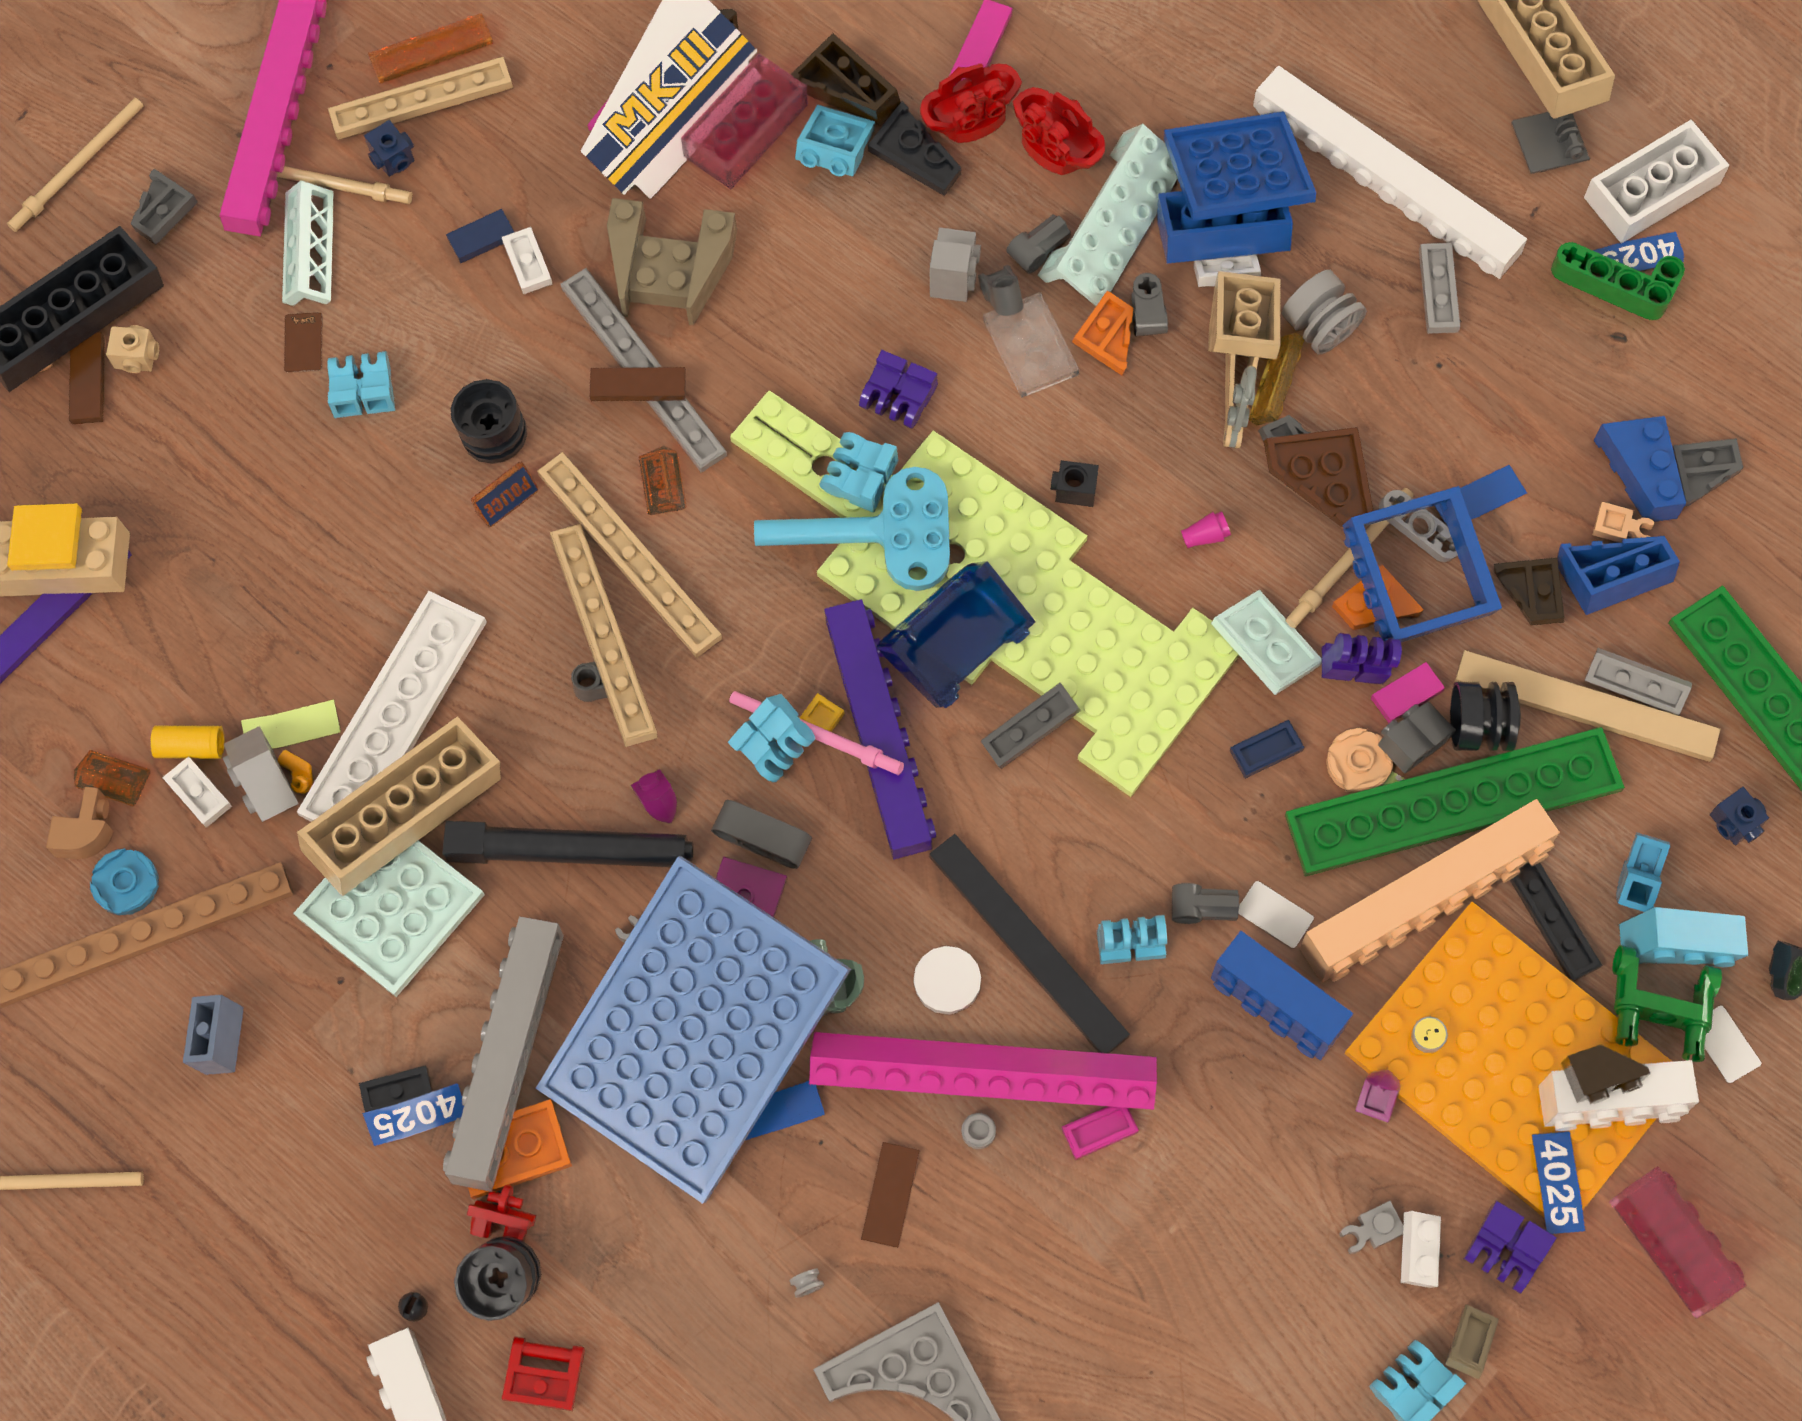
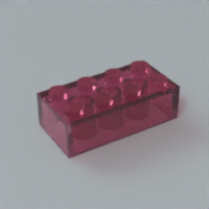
[681,53,808,190]
[1609,1166,1747,1319]

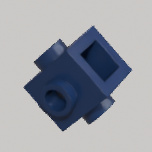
[364,119,415,177]
[1709,786,1769,846]

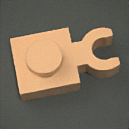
[1592,502,1654,543]

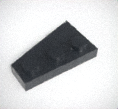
[868,101,961,196]

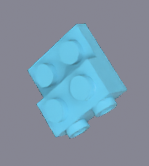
[795,105,875,177]

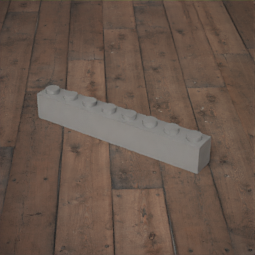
[443,916,564,1192]

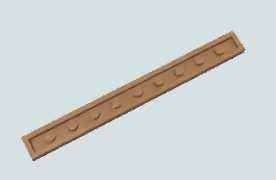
[0,862,294,1009]

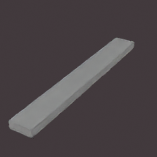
[560,268,727,473]

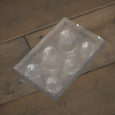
[983,292,1079,398]

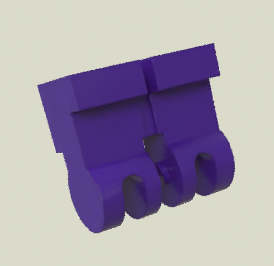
[859,349,938,429]
[1321,633,1402,685]
[1464,1201,1557,1294]

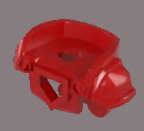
[920,63,1022,143]
[1013,87,1105,175]

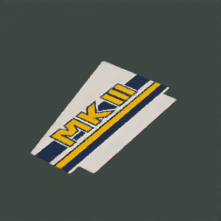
[581,0,762,199]

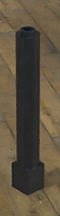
[442,821,694,867]

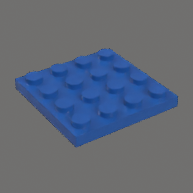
[1164,111,1316,221]

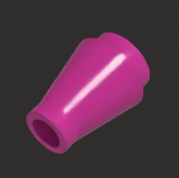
[1181,511,1231,549]

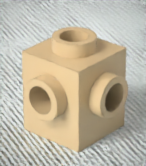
[106,325,159,373]

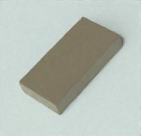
[1445,1305,1499,1380]

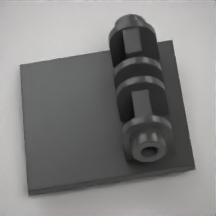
[1511,112,1590,174]

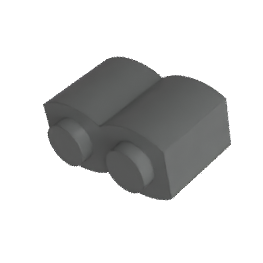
[1378,702,1456,773]

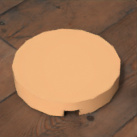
[1326,728,1393,793]

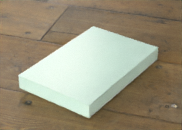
[1211,589,1322,695]

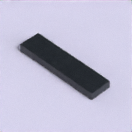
[1510,863,1602,982]

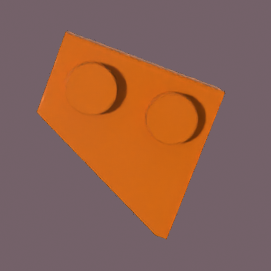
[1072,290,1133,376]
[1332,565,1424,630]

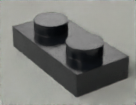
[359,1065,433,1112]

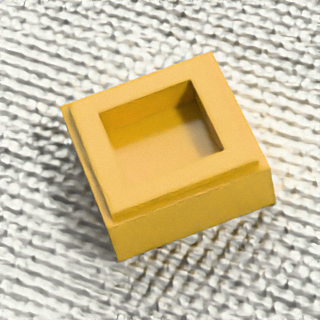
[799,693,845,732]

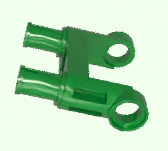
[1612,945,1722,1062]

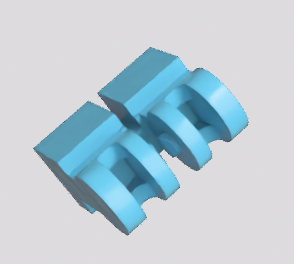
[327,351,395,418]
[819,432,898,513]
[728,694,815,782]
[1097,915,1167,964]
[1369,1340,1466,1421]

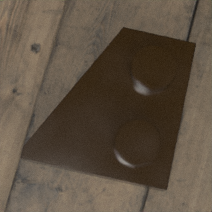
[1494,557,1564,626]

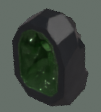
[1769,940,1802,1001]

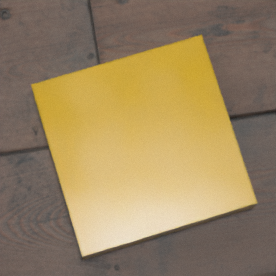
[7,503,82,571]

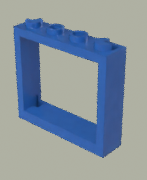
[1342,486,1502,642]

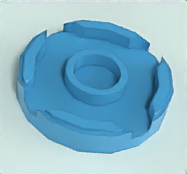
[90,849,159,915]

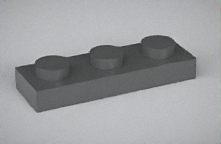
[981,683,1081,769]

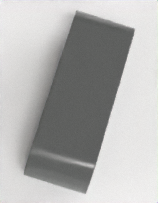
[711,800,812,869]

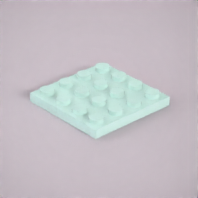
[293,841,485,997]

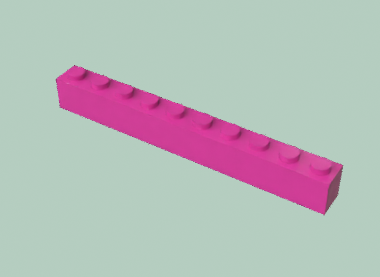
[220,0,327,237]
[809,1032,1157,1110]

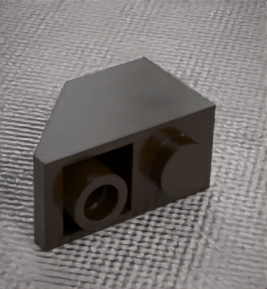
[1561,1045,1651,1105]

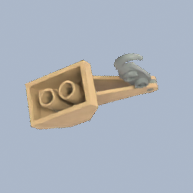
[1208,271,1280,448]

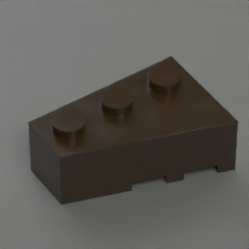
[790,33,901,126]

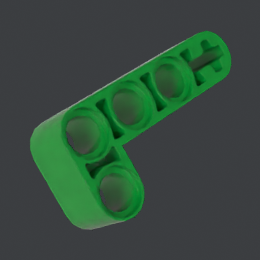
[1551,242,1685,320]

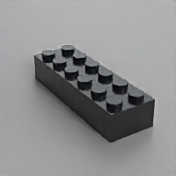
[0,226,164,392]

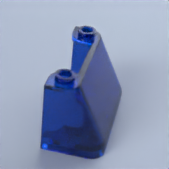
[876,561,1036,708]

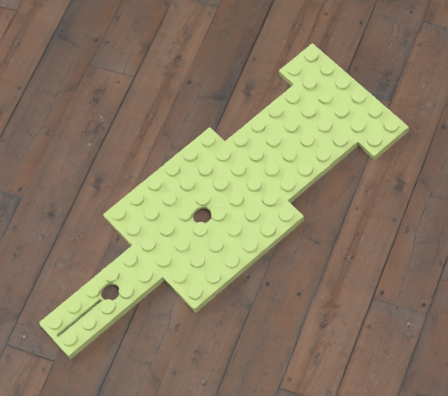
[730,390,1239,797]

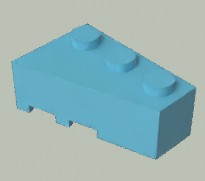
[1619,907,1749,967]

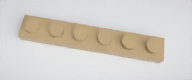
[328,57,513,140]

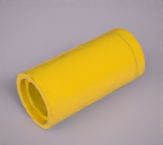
[151,725,225,759]

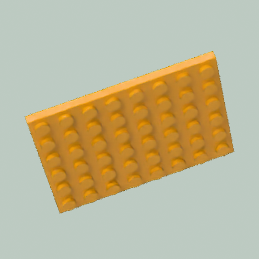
[1344,902,1673,1219]

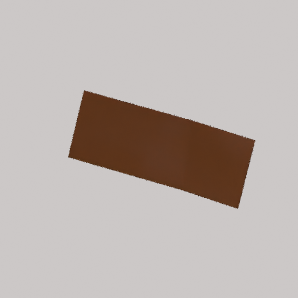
[861,1142,920,1248]

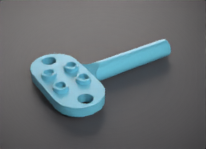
[754,467,950,591]

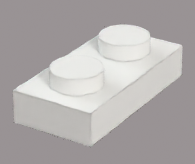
[502,227,553,294]
[1194,254,1261,287]
[162,756,232,828]
[1401,1211,1441,1288]

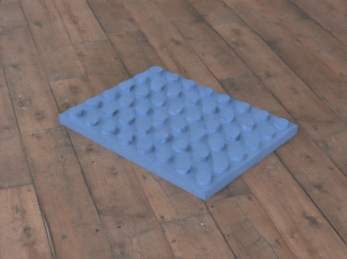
[536,856,851,1204]

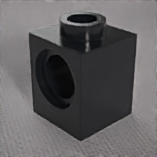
[1050,460,1099,507]

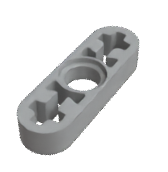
[1379,490,1458,562]

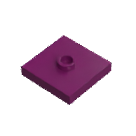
[716,857,787,917]

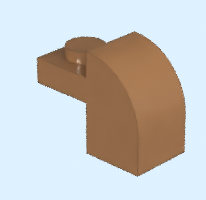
[46,787,114,859]

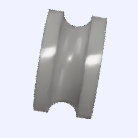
[789,1269,825,1298]

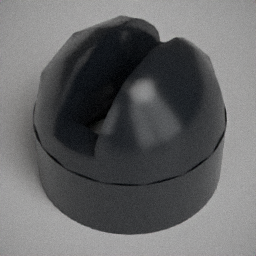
[398,1292,428,1322]

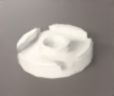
[914,946,981,1015]

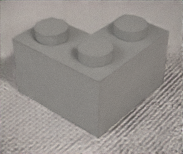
[930,227,981,302]
[223,726,298,822]

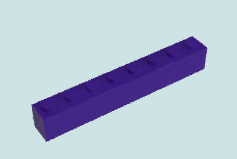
[824,599,936,860]

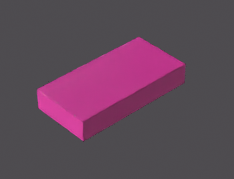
[1371,662,1445,723]
[1061,1106,1139,1160]

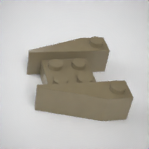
[607,198,737,325]

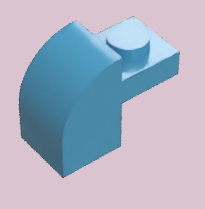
[1616,832,1670,912]

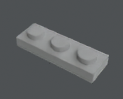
[1419,243,1460,333]
[1585,648,1692,716]

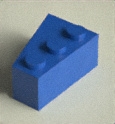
[1594,416,1686,522]
[1557,536,1680,615]

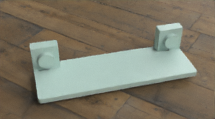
[1037,124,1178,306]

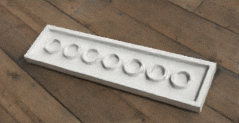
[297,591,487,822]

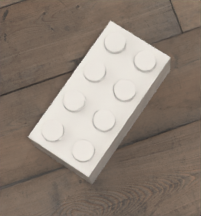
[1584,120,1729,244]
[1538,1060,1699,1131]

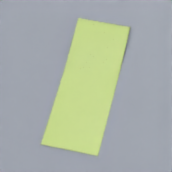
[241,700,341,749]

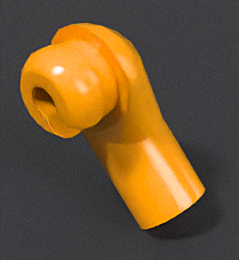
[277,750,314,794]

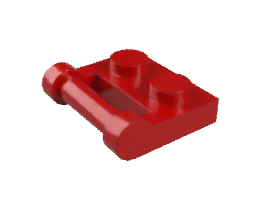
[502,1336,585,1411]

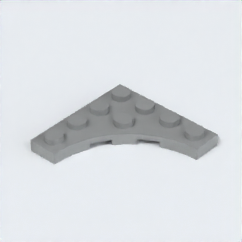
[813,1302,1001,1421]

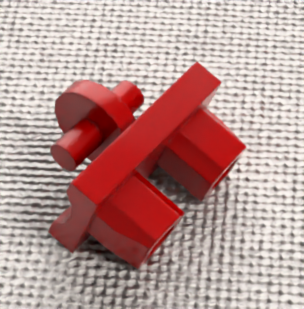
[467,1184,537,1241]

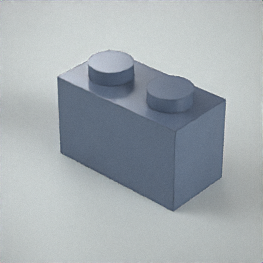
[183,995,244,1075]

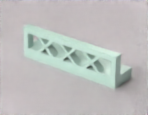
[282,180,333,306]

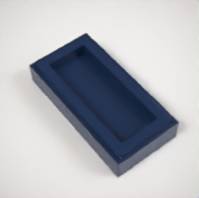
[446,209,515,264]
[1230,720,1305,779]

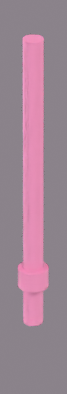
[730,691,904,775]

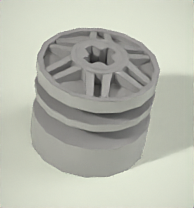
[1281,270,1367,355]

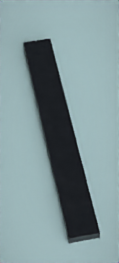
[929,833,1130,1054]

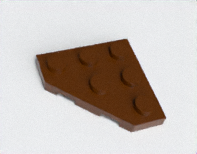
[1263,427,1374,527]

